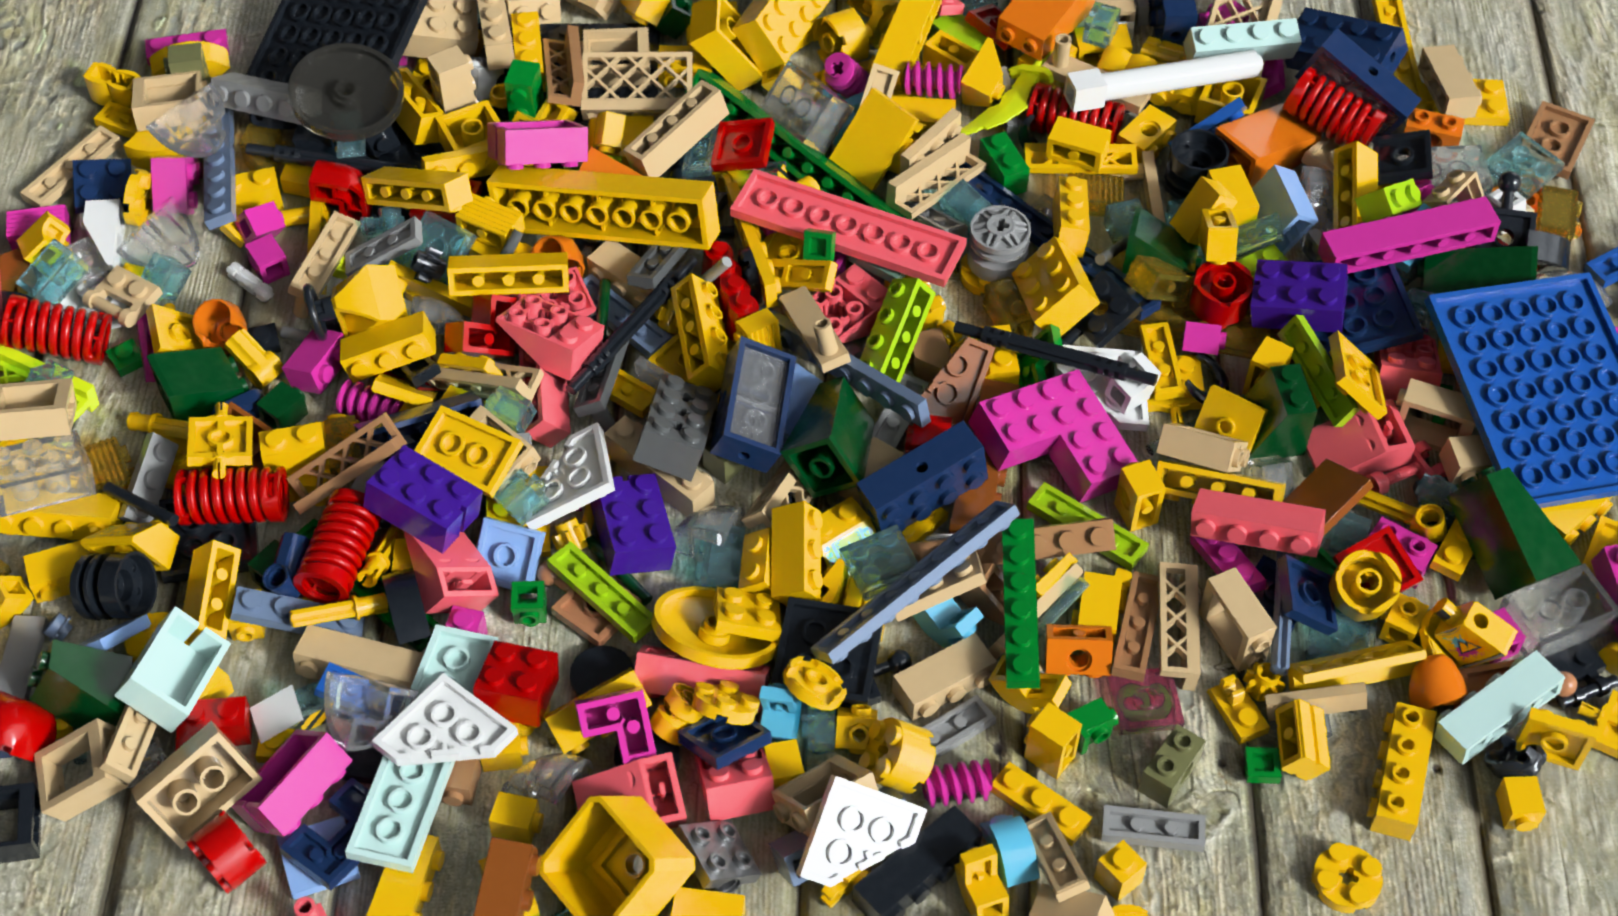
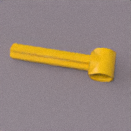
[1357,490,1447,543]

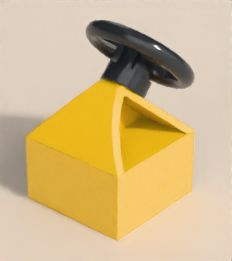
[303,265,408,341]

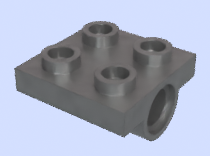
[673,819,762,893]

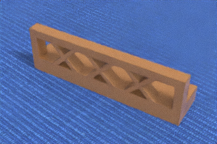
[542,25,585,107]
[286,412,407,515]

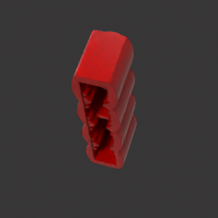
[700,241,759,342]

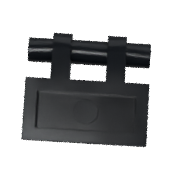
[1545,641,1618,709]

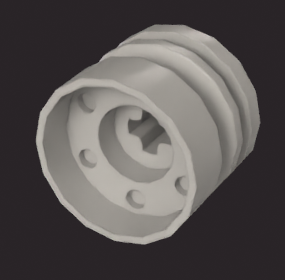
[967,205,1031,283]

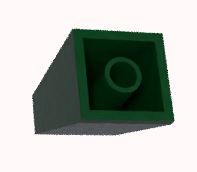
[1414,246,1538,315]
[780,376,875,498]
[1447,466,1581,600]

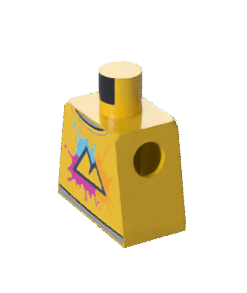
[1433,597,1518,668]

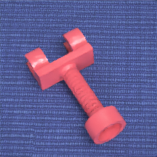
[1365,440,1446,495]

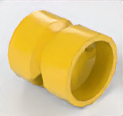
[649,682,704,746]

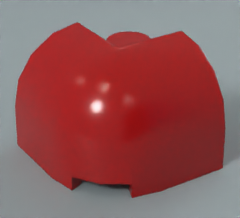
[309,159,372,228]
[0,690,57,762]

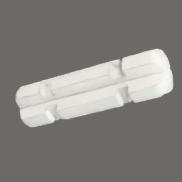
[226,262,274,302]

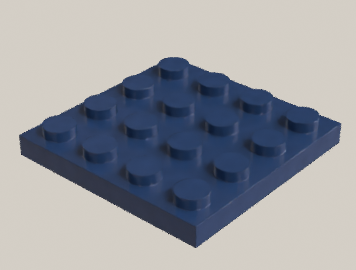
[1314,260,1424,360]

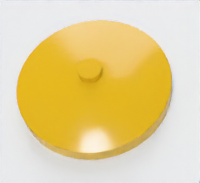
[651,586,781,670]

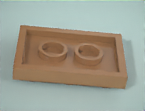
[1515,101,1595,180]

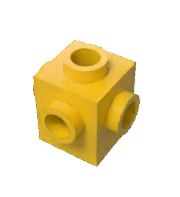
[1379,593,1429,643]
[835,704,881,754]

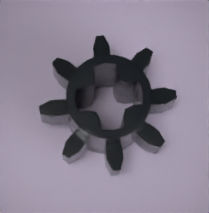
[410,246,447,284]

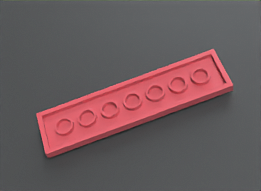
[730,169,967,287]

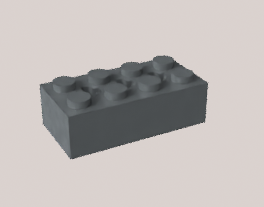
[632,373,719,482]

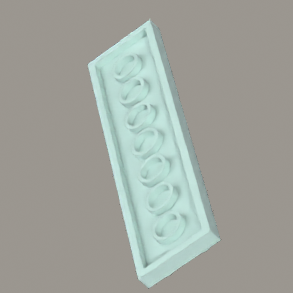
[345,624,499,873]

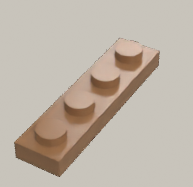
[1111,571,1159,682]

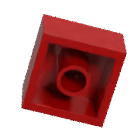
[473,640,559,728]

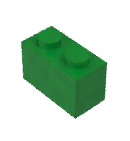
[504,59,544,122]
[979,131,1030,195]

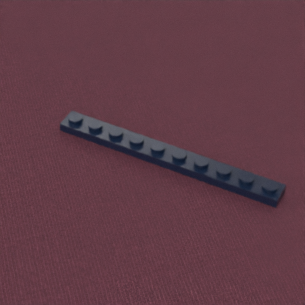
[943,162,1162,321]

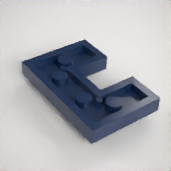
[279,778,369,891]

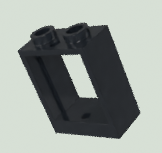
[0,782,42,864]

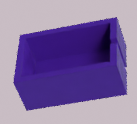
[1251,259,1348,333]
[363,445,483,554]
[590,473,676,576]

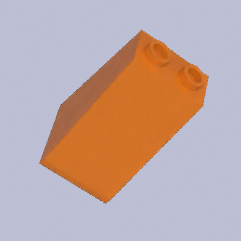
[996,0,1095,61]
[1215,103,1322,188]

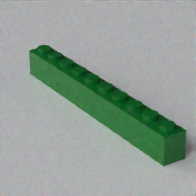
[685,69,909,219]

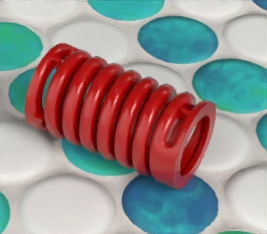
[1282,67,1387,147]
[1026,82,1125,144]
[0,294,112,366]
[174,466,289,526]
[293,488,382,604]

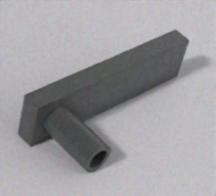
[573,335,630,433]

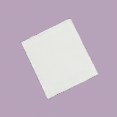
[250,684,304,743]

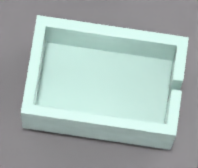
[114,606,231,733]

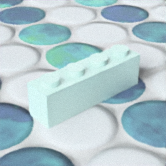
[1183,18,1302,61]
[1434,650,1565,765]

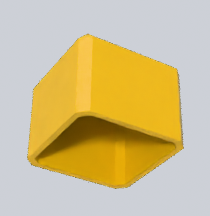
[539,796,695,916]

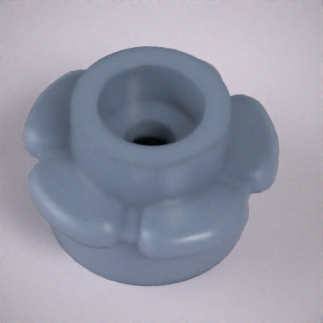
[42,612,73,642]

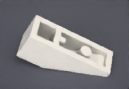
[79,199,126,274]

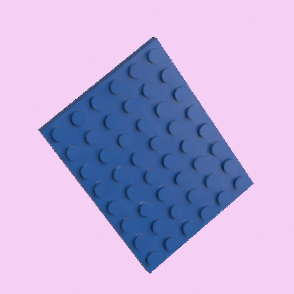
[1424,272,1618,508]

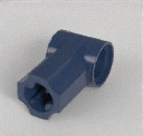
[262,532,310,598]

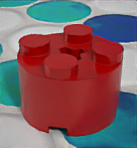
[1189,261,1253,329]
[185,810,267,894]

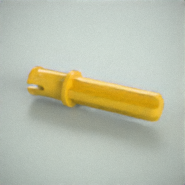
[126,412,189,439]
[357,524,405,588]
[289,592,388,627]

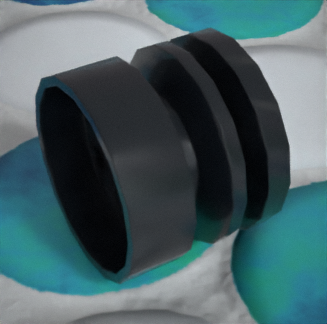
[1163,129,1230,202]
[69,551,158,621]

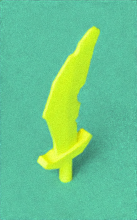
[960,52,1054,135]

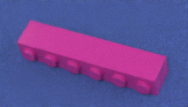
[1318,196,1501,274]

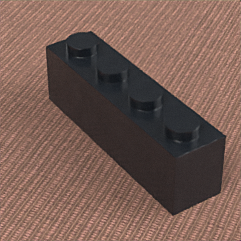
[852,805,983,916]

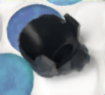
[1483,735,1547,779]

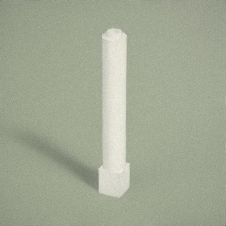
[1063,50,1263,112]

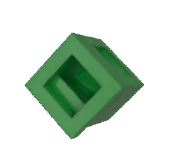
[511,581,547,627]
[1067,697,1119,755]

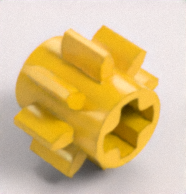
[654,299,678,335]
[551,517,592,550]
[1243,662,1286,702]

